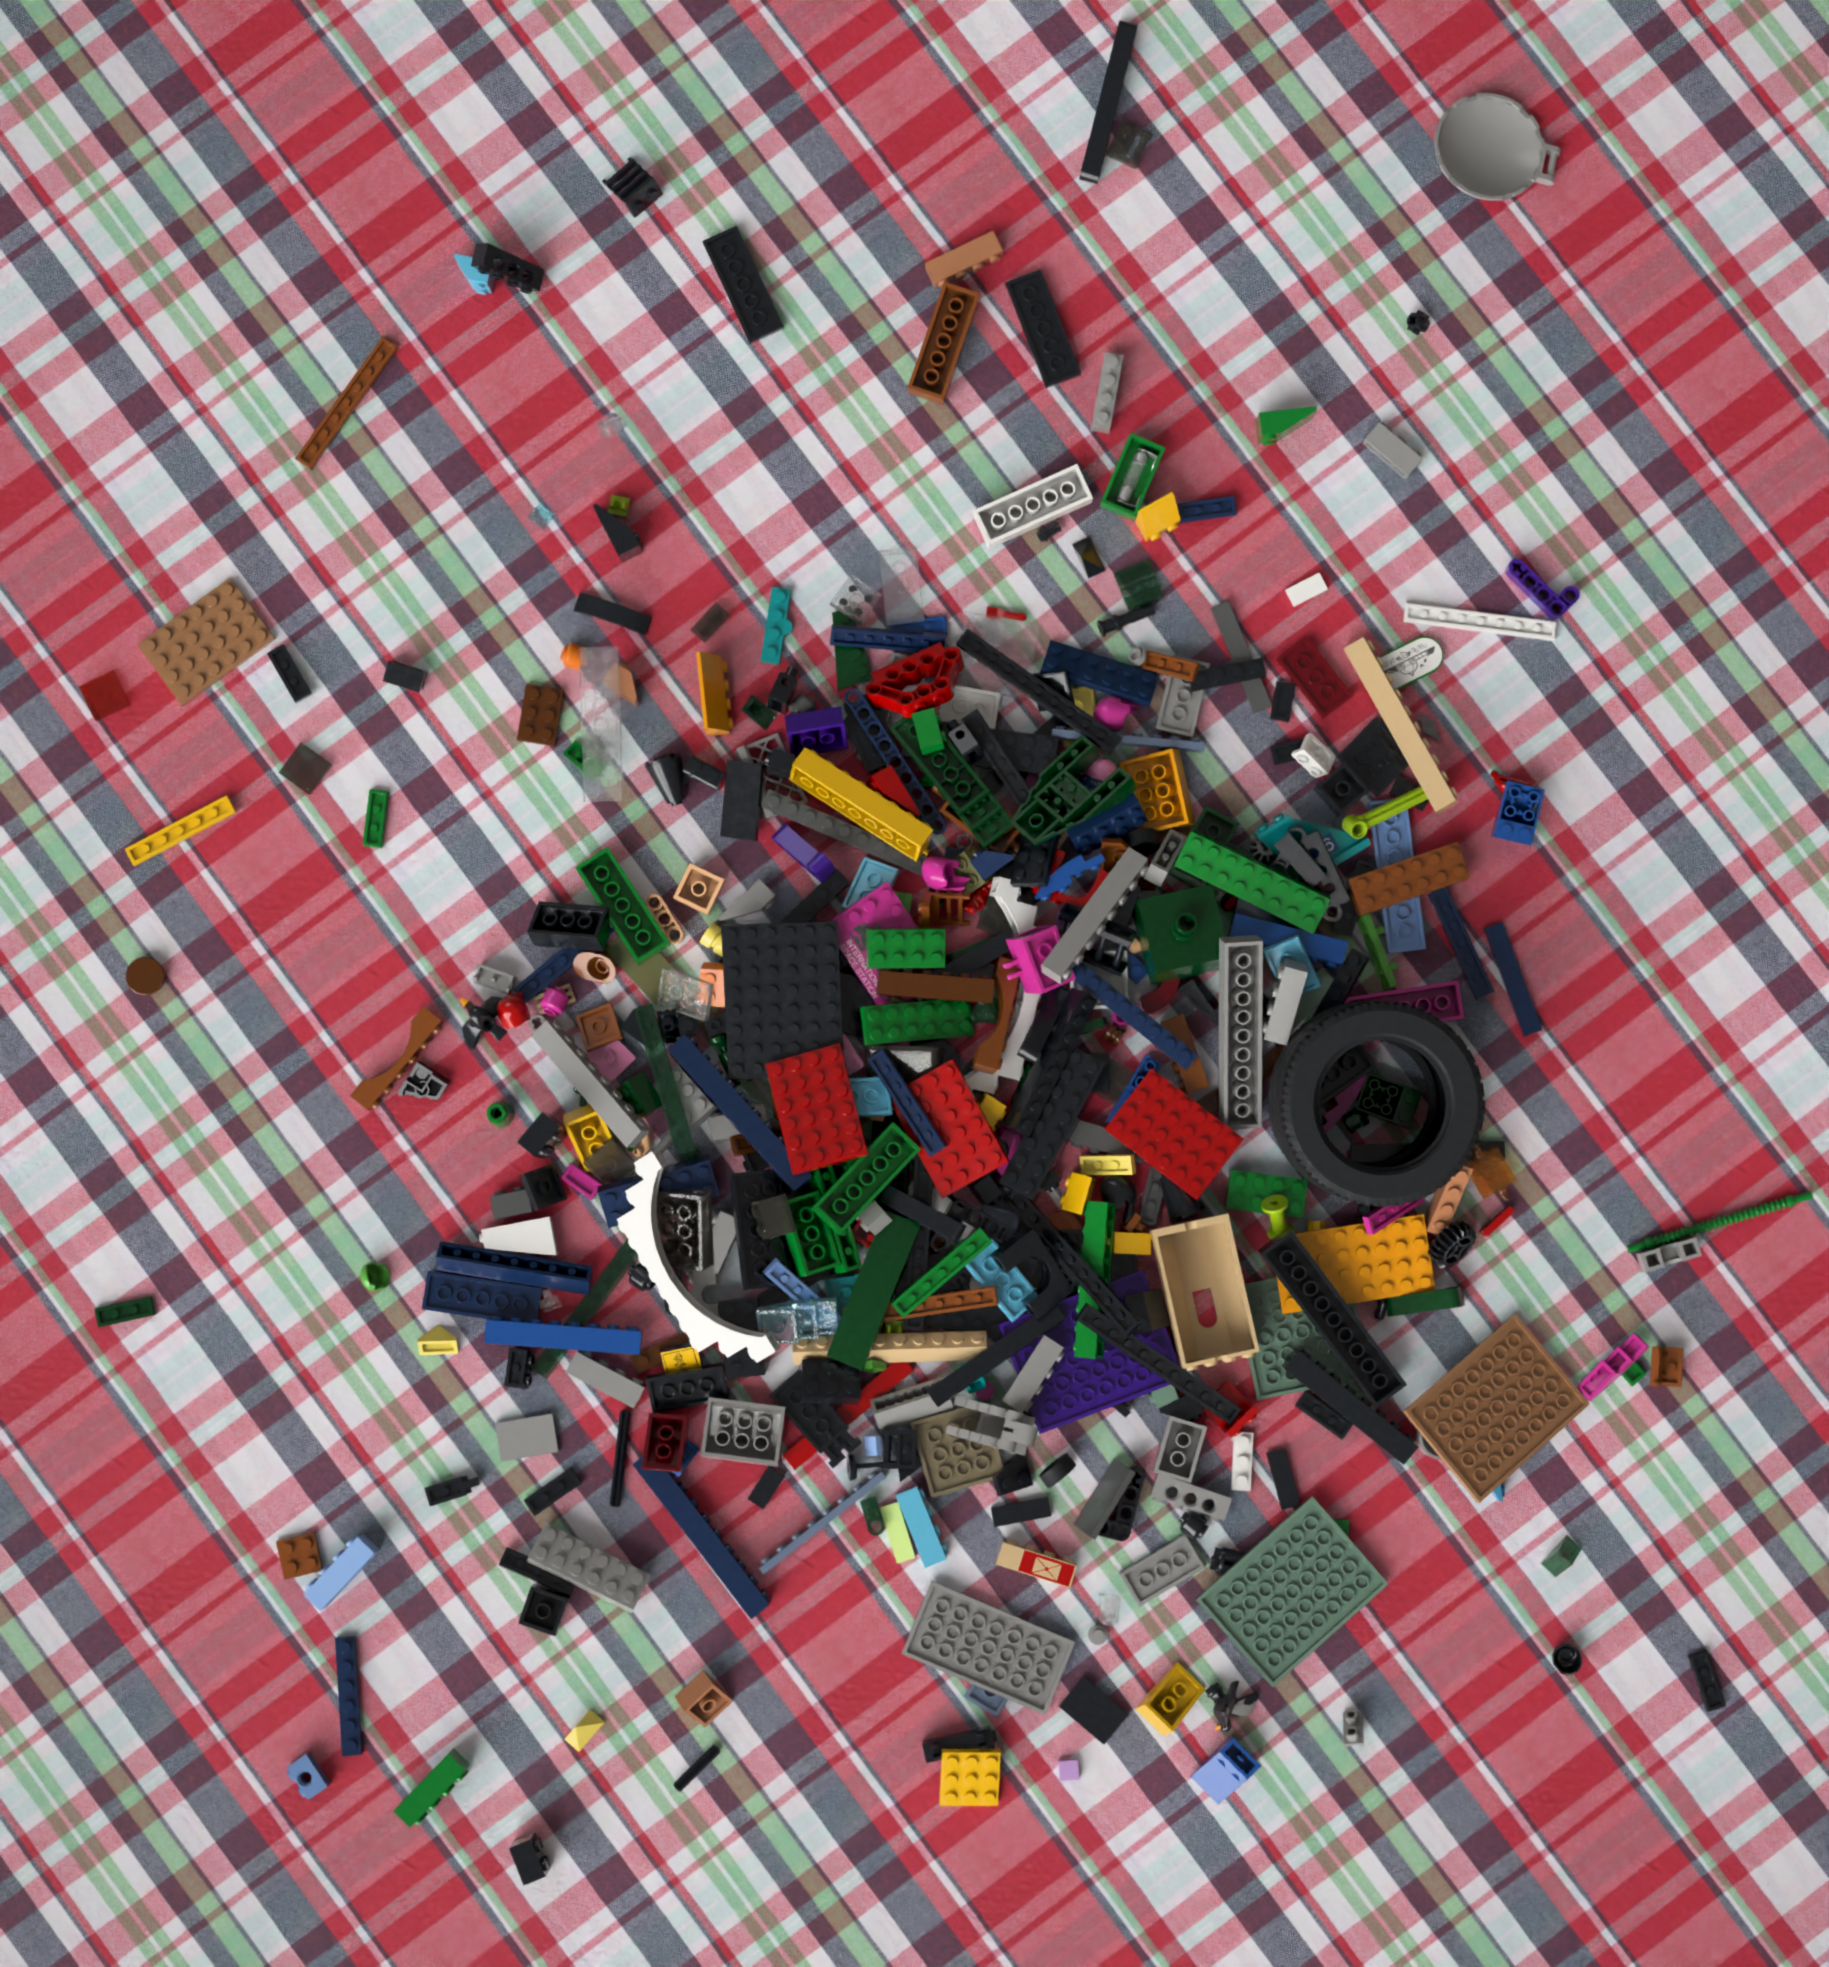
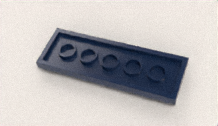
[1040,640,1160,707]
[422,1271,543,1322]

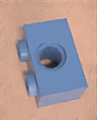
[286,1751,331,1800]

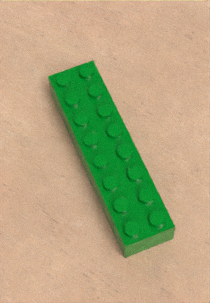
[1174,829,1331,934]

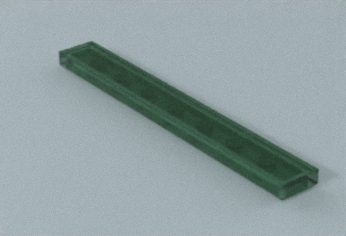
[634,1003,696,1156]

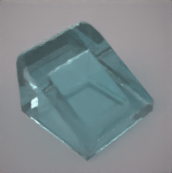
[528,504,555,530]

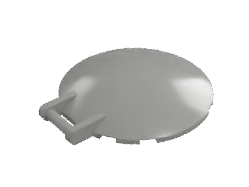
[1434,93,1561,201]

